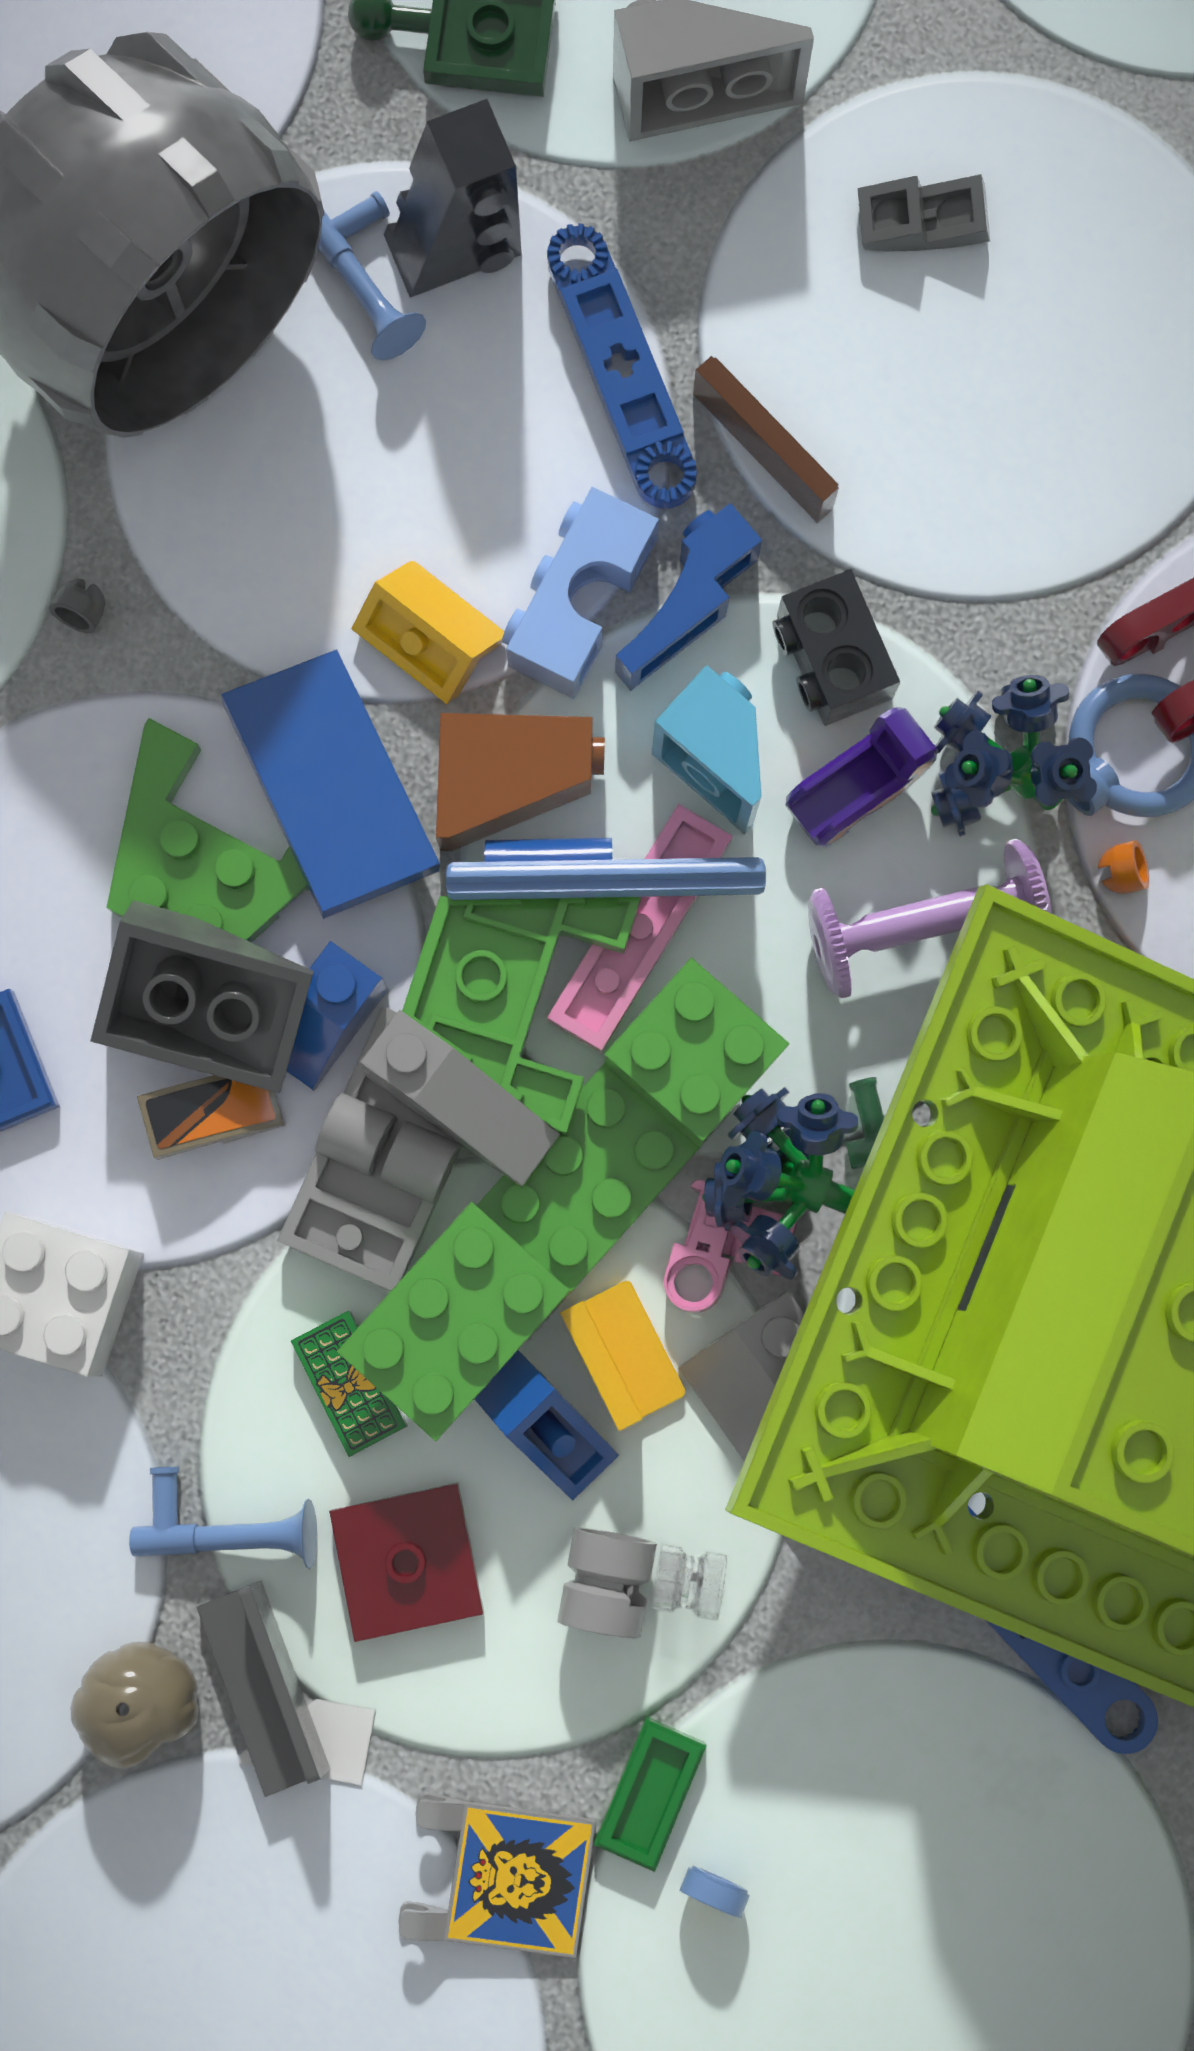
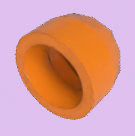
[1098,840,1149,894]

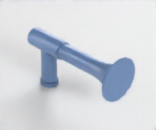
[318,191,426,360]
[129,1467,317,1569]

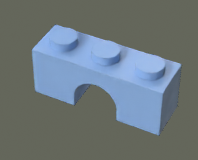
[502,487,659,699]

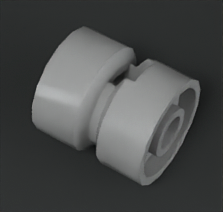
[557,1527,657,1638]

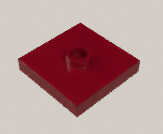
[329,1482,484,1642]

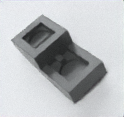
[857,174,990,251]

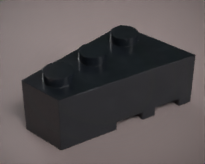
[383,99,522,298]

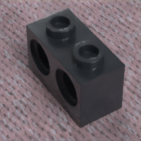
[772,569,900,726]

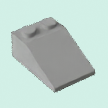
[613,0,814,142]

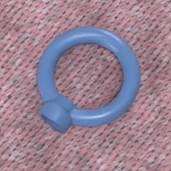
[1067,674,1194,817]

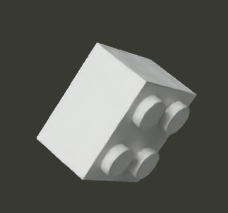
[0,1211,144,1377]

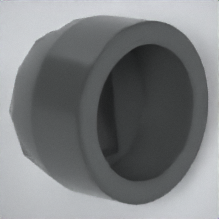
[49,578,105,633]

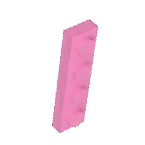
[547,804,733,1054]

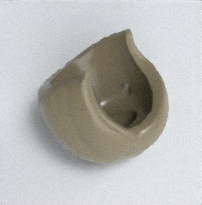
[70,1642,199,1769]

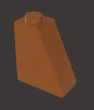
[436,713,605,851]

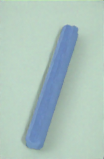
[446,857,766,900]

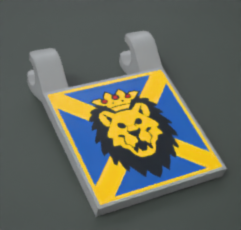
[398,1793,596,1958]

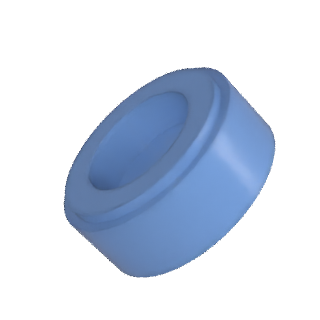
[679,1866,750,1918]

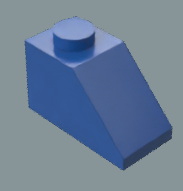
[287,941,389,1091]
[474,1350,619,1501]

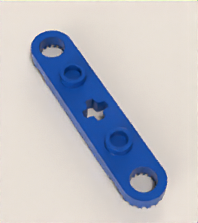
[547,223,697,509]
[968,1506,1158,1754]

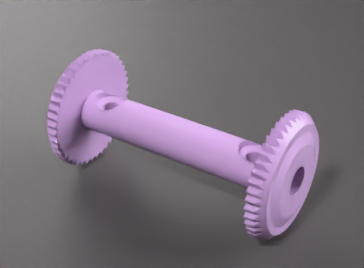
[808,839,1052,998]

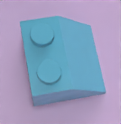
[652,665,762,835]

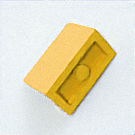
[351,561,504,704]
[560,1281,685,1431]

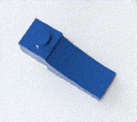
[615,503,762,691]

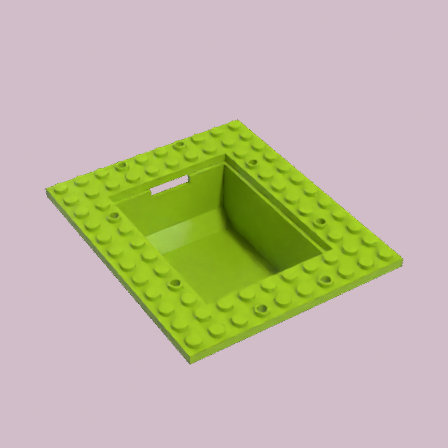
[725,884,1194,1707]

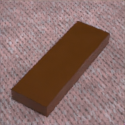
[693,355,839,523]

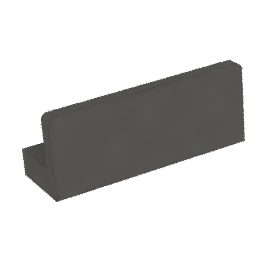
[196,1580,330,1797]

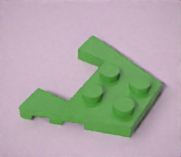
[106,718,309,943]
[402,896,641,1136]

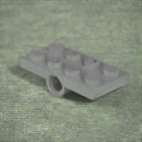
[277,1006,462,1291]

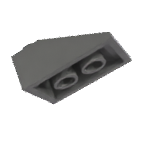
[90,900,314,1093]

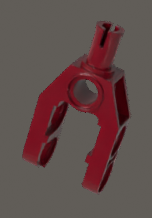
[1097,577,1194,743]

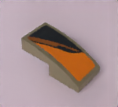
[137,1075,285,1160]

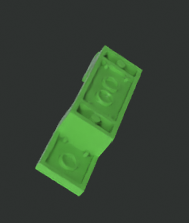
[337,957,790,1442]

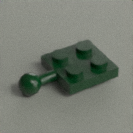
[348,0,556,97]

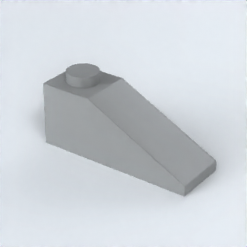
[360,1010,560,1188]

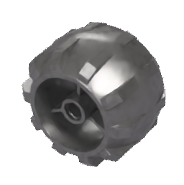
[0,32,325,438]

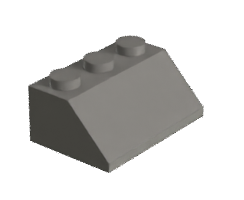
[678,1291,805,1461]

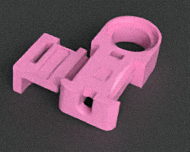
[664,1180,798,1313]

